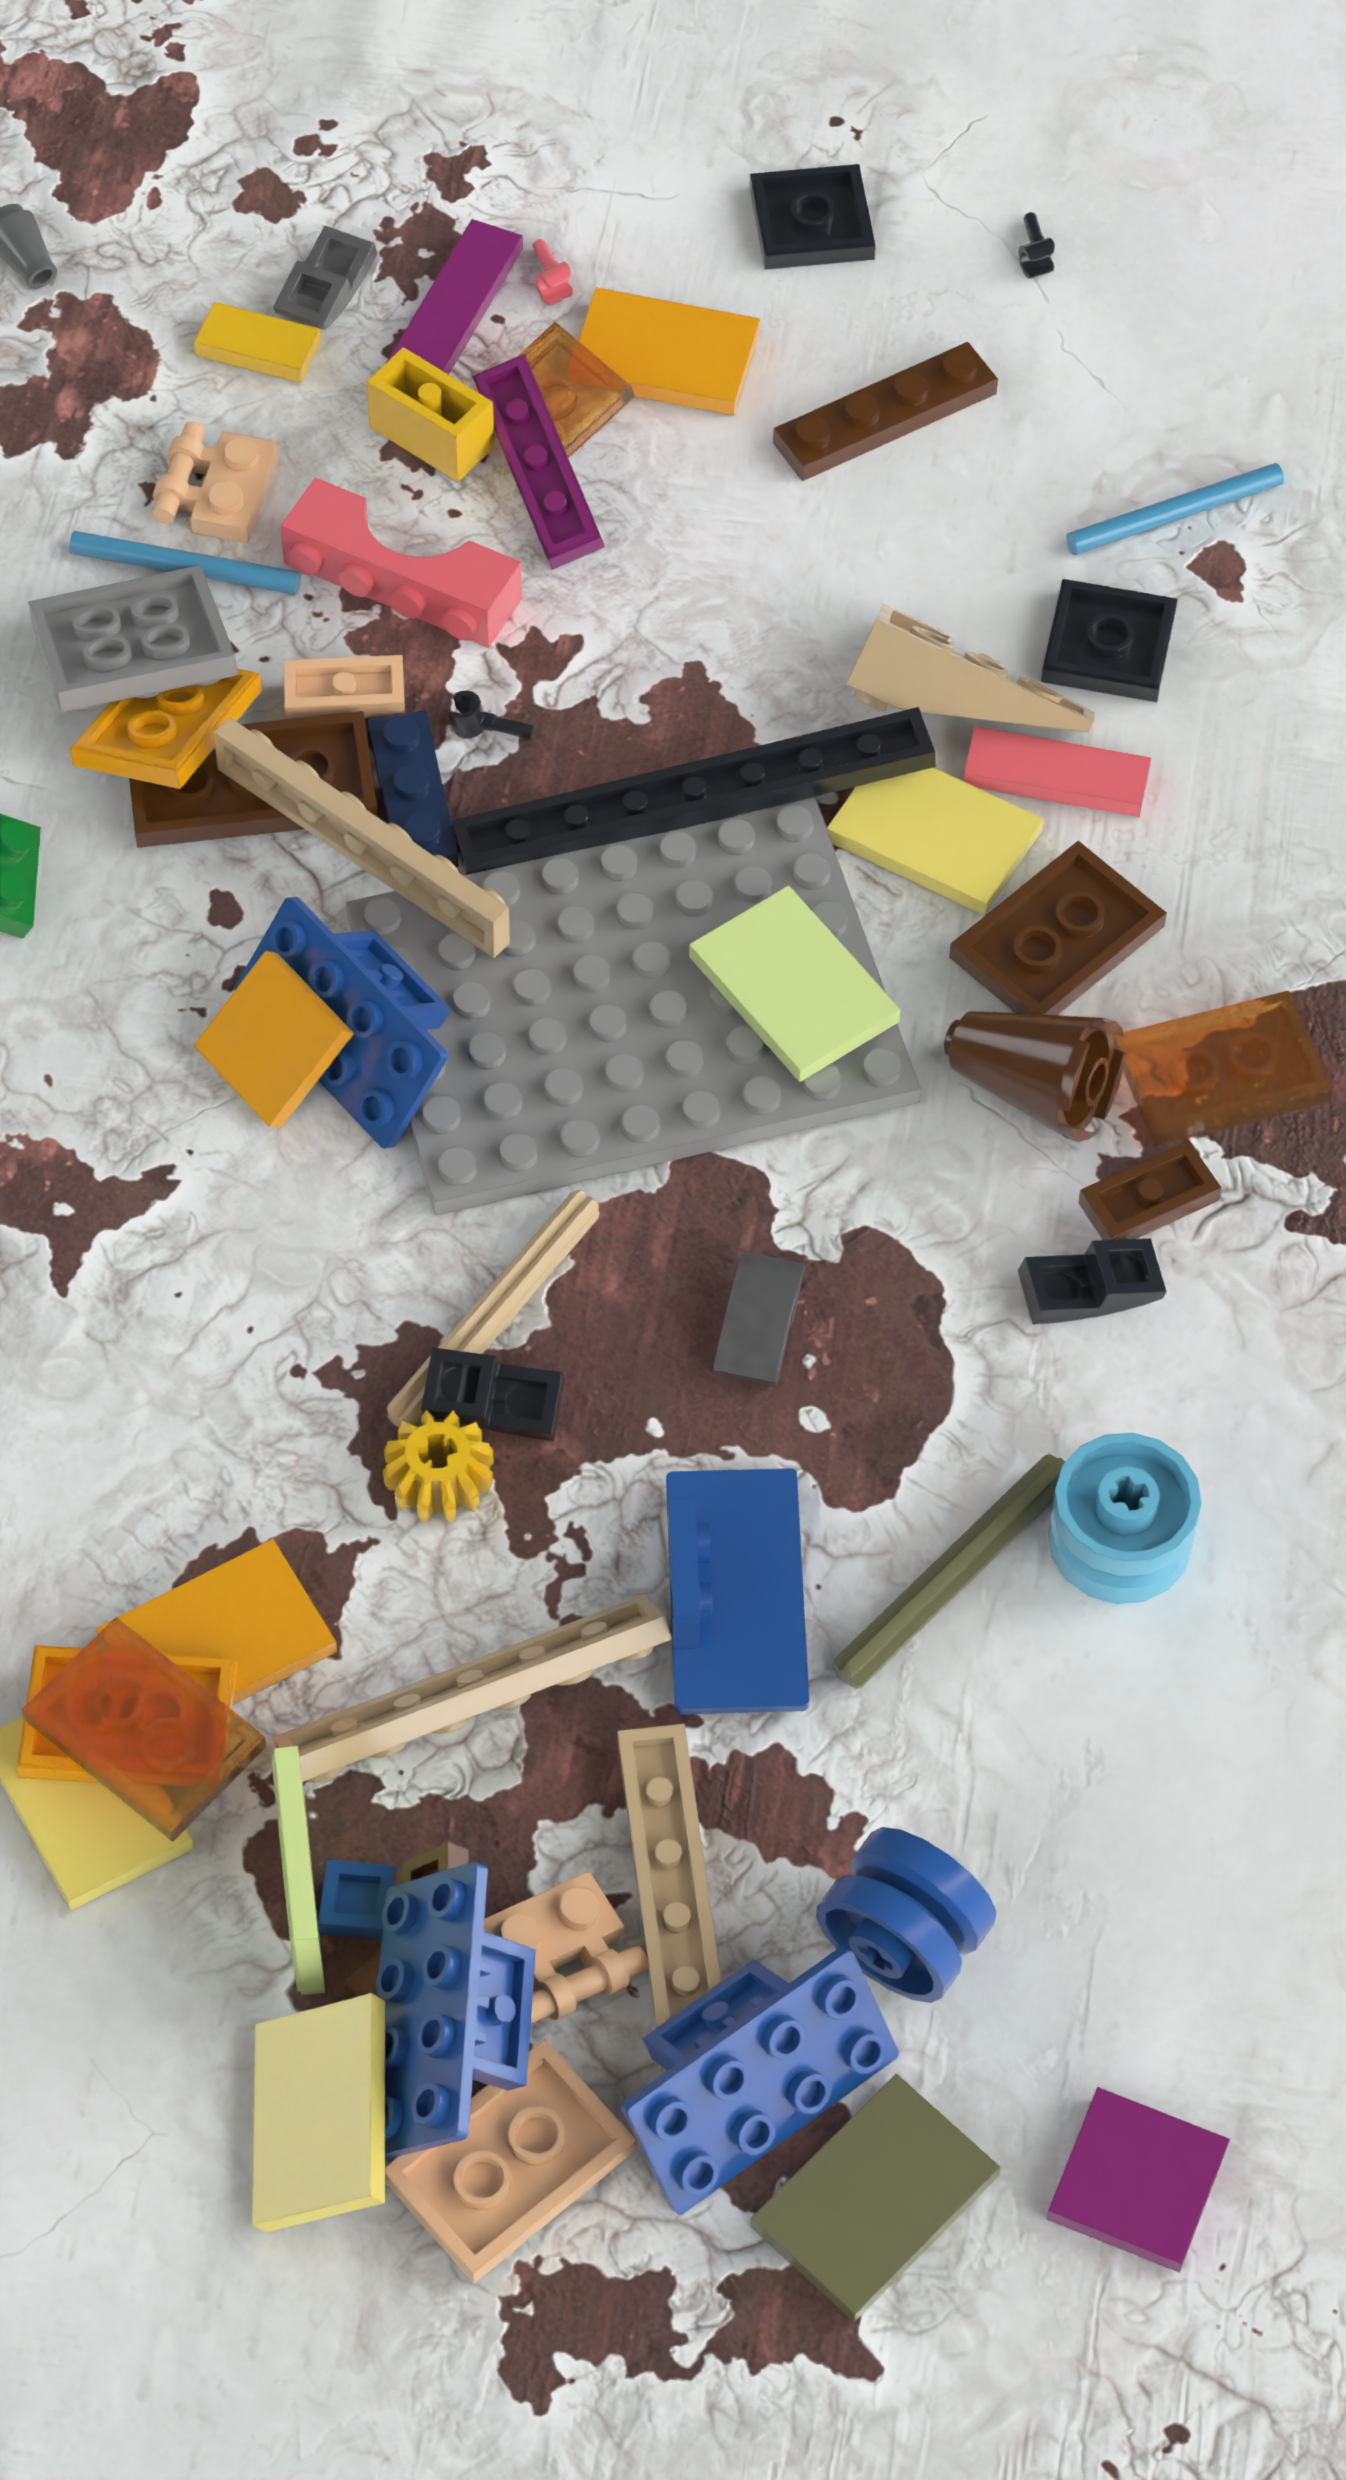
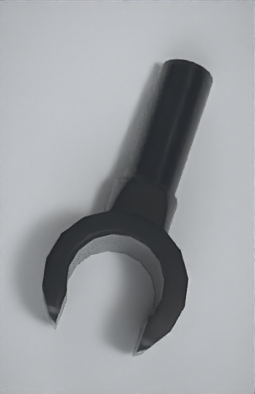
[1018,212,1055,279]
[448,690,534,739]

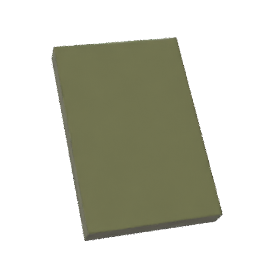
[750,2073,1000,2323]

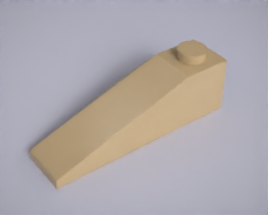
[846,604,1095,733]

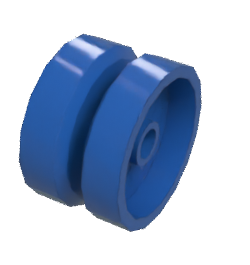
[816,1827,997,2003]

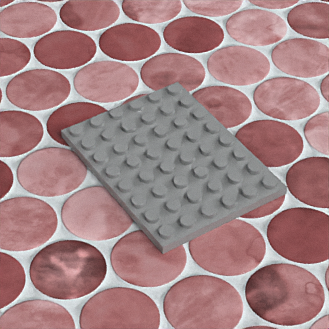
[346,797,921,1216]

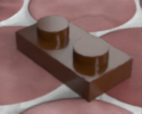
[1078,1140,1222,1240]

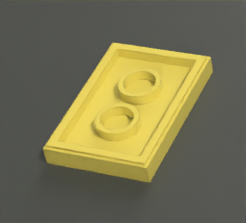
[827,768,1044,916]
[0,1716,194,1911]
[252,1993,385,2232]

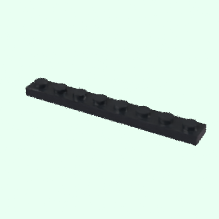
[452,707,936,875]

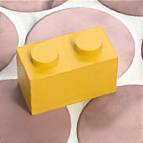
[366,347,494,482]

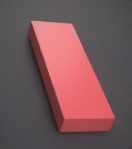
[963,726,1151,817]

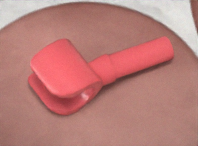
[532,239,573,305]

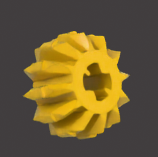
[383,1410,494,1524]

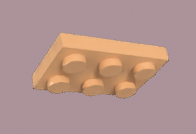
[385,2039,637,2284]

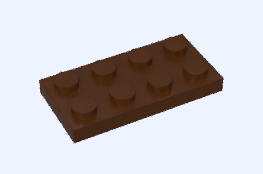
[129,711,378,848]

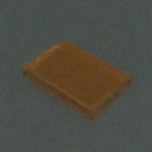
[1114,990,1333,1146]
[21,1617,267,1842]

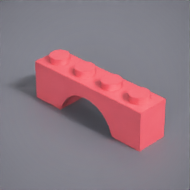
[280,477,522,648]

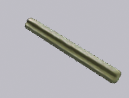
[833,1454,1065,1689]

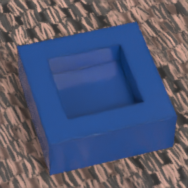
[318,1860,396,1940]

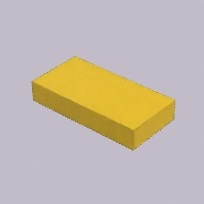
[194,302,321,383]

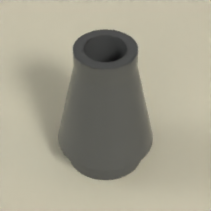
[0,204,57,289]

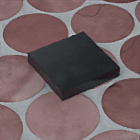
[749,164,876,270]
[1041,579,1178,702]

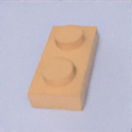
[284,655,405,719]

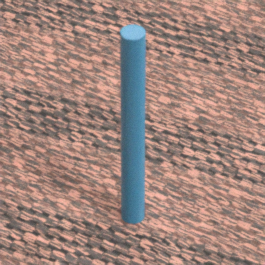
[1066,463,1284,555]
[69,531,301,595]

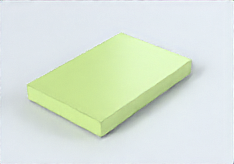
[689,886,901,1083]
[271,1746,325,1996]

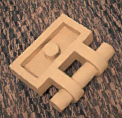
[152,422,279,544]
[483,1871,648,2024]

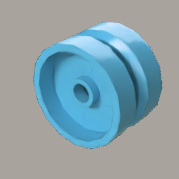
[1048,1432,1202,1604]

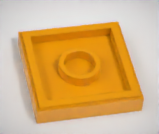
[193,951,354,1128]

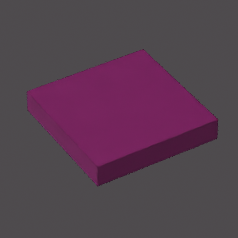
[1046,2087,1230,2273]

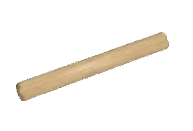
[387,1190,600,1427]

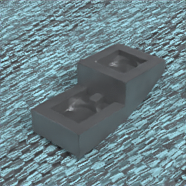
[273,225,378,330]
[713,1251,805,1386]

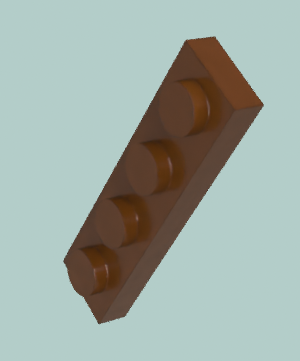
[773,342,998,481]

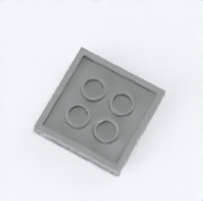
[28,565,238,713]

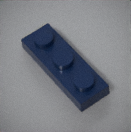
[367,710,459,868]

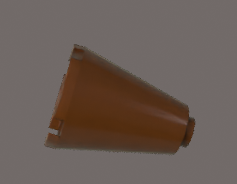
[944,1011,1125,1142]

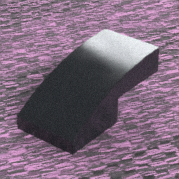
[1018,1238,1167,1325]
[421,1347,565,1441]

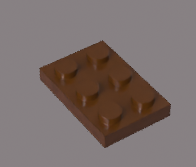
[949,840,1167,1015]

